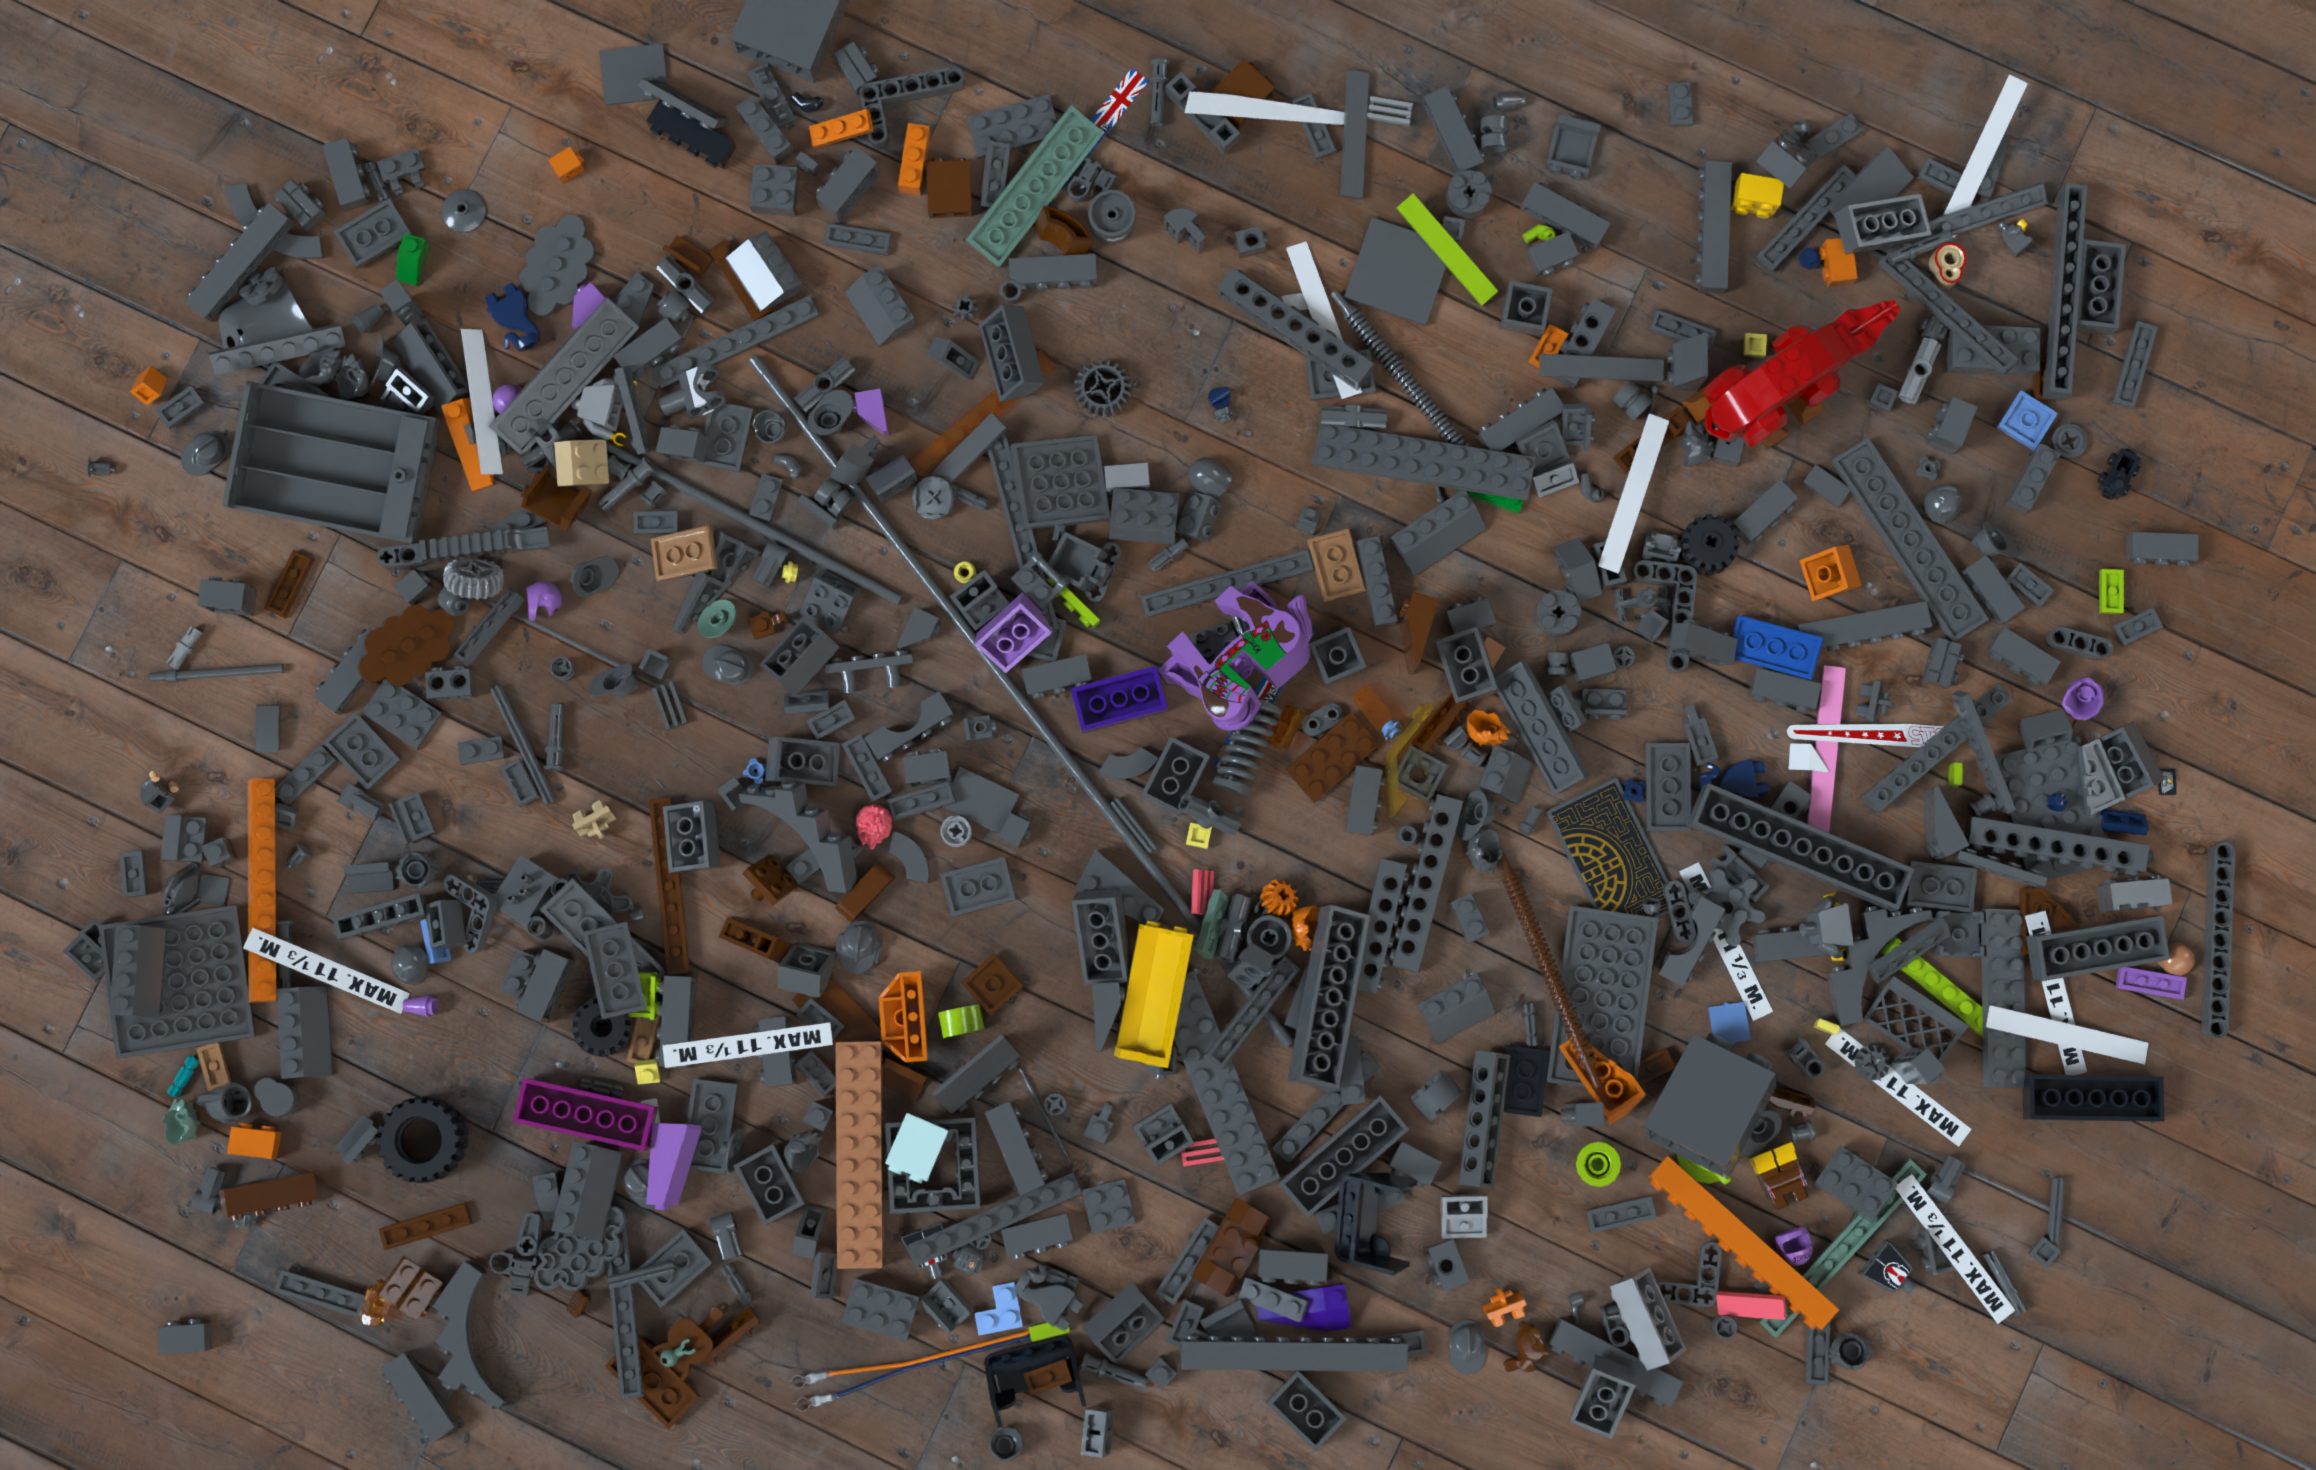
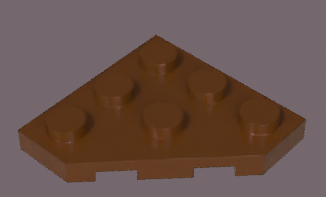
[2019,888,2080,955]

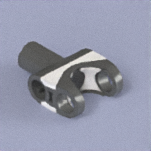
[659,364,726,418]

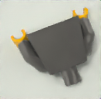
[1799,892,1854,961]

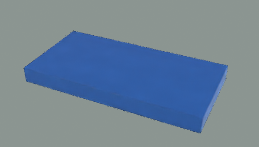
[1732,615,1824,680]

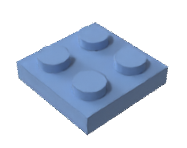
[1996,390,2058,451]

